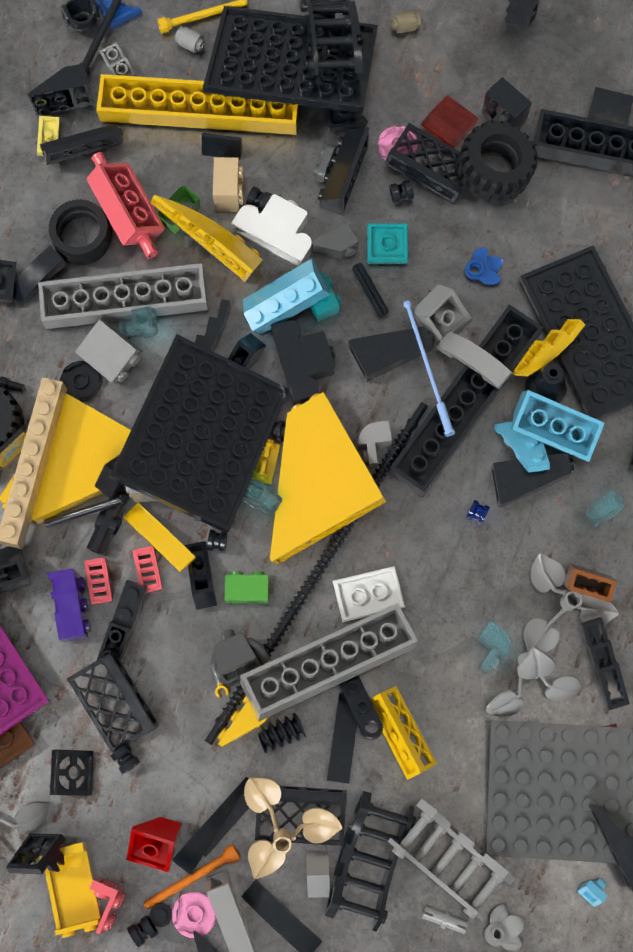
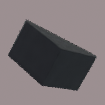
[95,454,123,499]

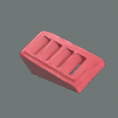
[132,546,163,593]
[84,558,113,605]

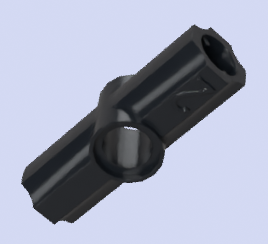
[86,492,130,556]

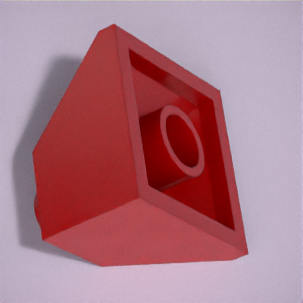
[126,817,182,873]

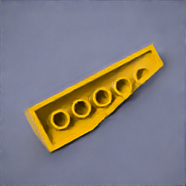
[151,195,263,282]

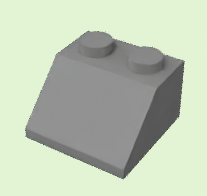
[412,284,471,342]

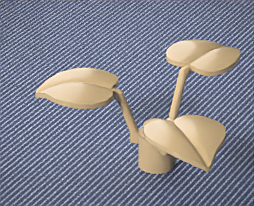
[244,777,342,879]

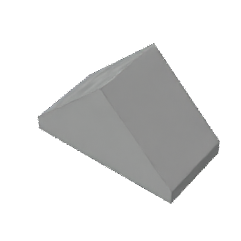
[306,851,330,898]

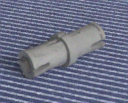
[421,904,469,935]

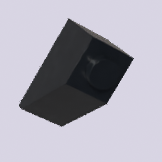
[228,333,266,369]

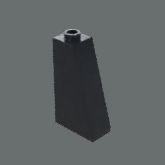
[348,326,435,382]
[491,453,574,508]

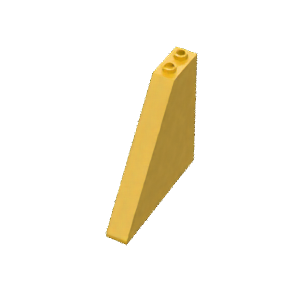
[270,392,386,565]
[0,393,131,524]

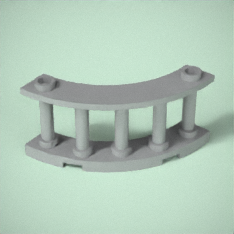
[388,799,516,922]

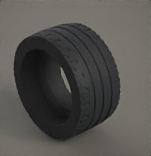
[49,199,112,265]

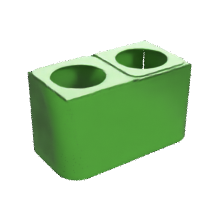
[158,186,200,234]

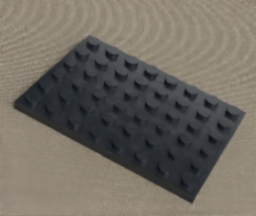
[203,6,378,113]
[109,334,289,533]

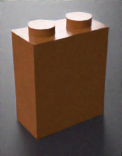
[564,563,617,602]

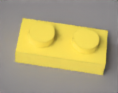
[37,116,60,156]

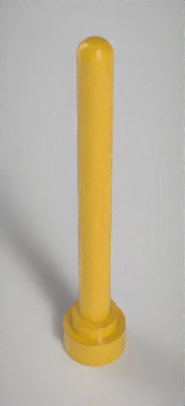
[157,0,248,34]

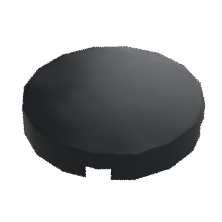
[60,361,102,402]

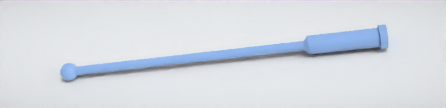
[403,300,455,437]

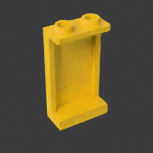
[39,842,102,938]

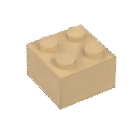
[213,157,244,212]

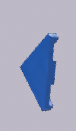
[95,0,142,29]

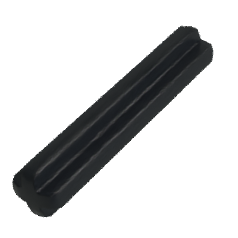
[352,263,389,318]

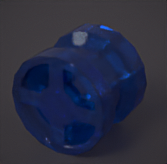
[466,500,490,525]

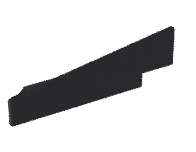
[172,777,249,875]

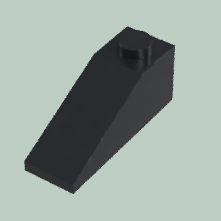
[185,541,217,610]

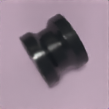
[207,529,227,553]

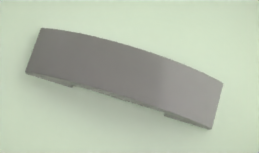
[436,332,512,389]

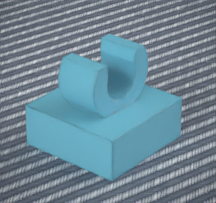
[577,877,607,907]

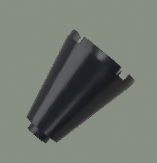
[525,364,567,403]

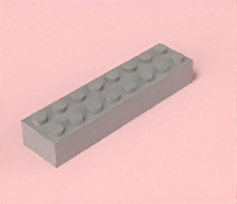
[38,263,208,329]
[240,603,418,721]

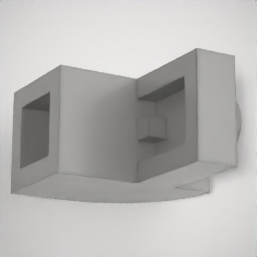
[358,421,392,469]

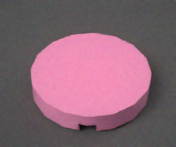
[378,125,417,160]
[172,891,217,938]

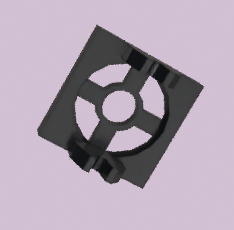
[50,749,94,796]
[6,833,66,875]

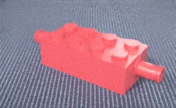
[86,152,165,259]

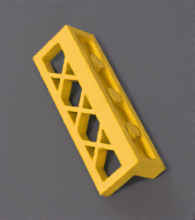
[371,686,437,780]

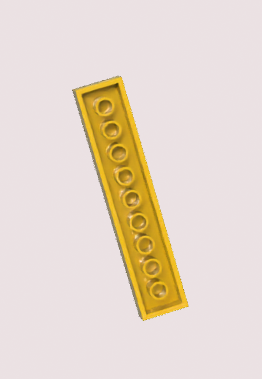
[96,74,299,135]

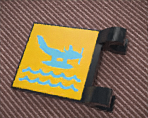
[0,428,26,479]

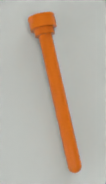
[143,843,241,909]

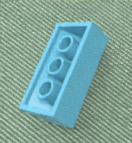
[243,258,330,335]
[511,390,605,462]

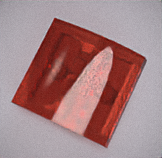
[421,95,478,147]

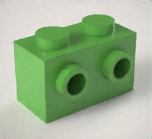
[225,571,269,604]

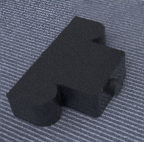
[271,320,336,406]

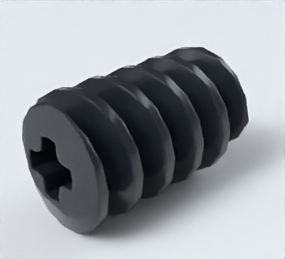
[258,713,306,753]

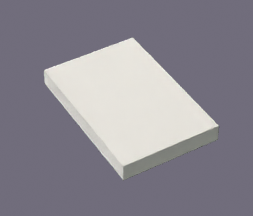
[333,566,405,623]

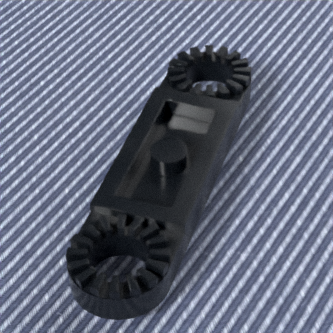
[338,675,383,740]

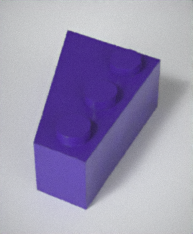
[47,568,91,642]

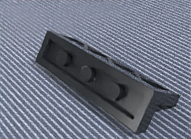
[40,123,123,165]

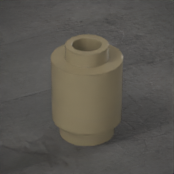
[391,11,421,34]

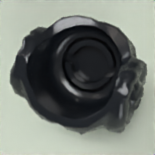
[61,0,100,32]

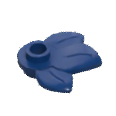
[465,247,503,285]

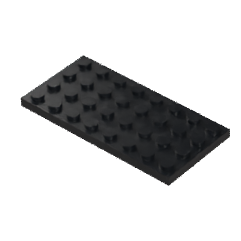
[519,245,633,419]

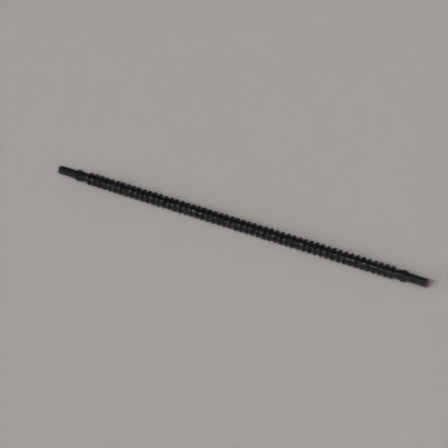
[205,402,428,745]

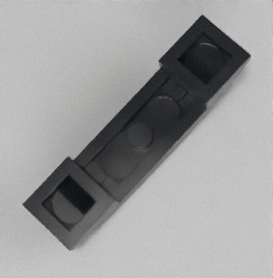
[241,879,323,952]

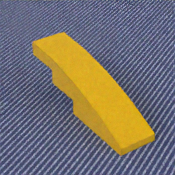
[512,319,585,376]
[123,503,196,573]

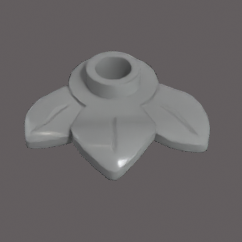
[484,904,525,951]

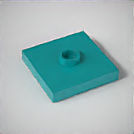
[367,223,408,264]

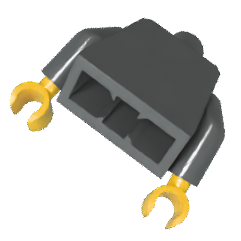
[209,629,271,698]

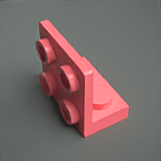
[89,877,125,935]

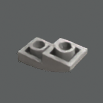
[99,42,135,76]

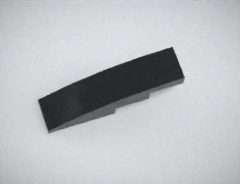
[195,299,231,352]
[580,617,630,710]
[327,693,357,784]

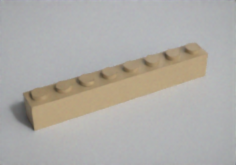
[0,377,67,549]

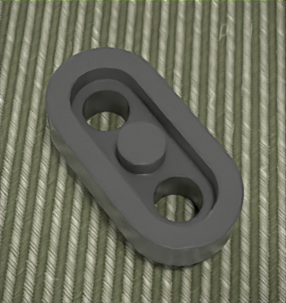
[314,144,337,183]

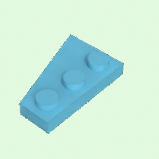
[494,422,550,472]

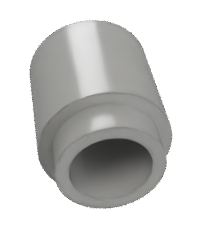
[175,27,205,53]

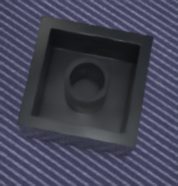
[482,77,532,128]

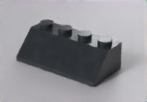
[318,127,370,216]

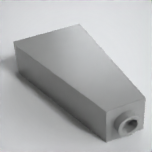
[206,869,256,952]

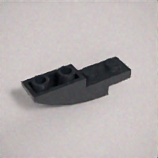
[96,580,148,665]

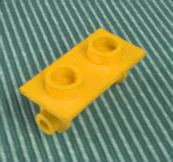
[251,439,280,485]

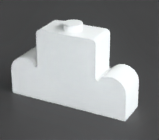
[231,194,312,266]

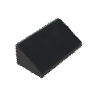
[202,133,243,160]

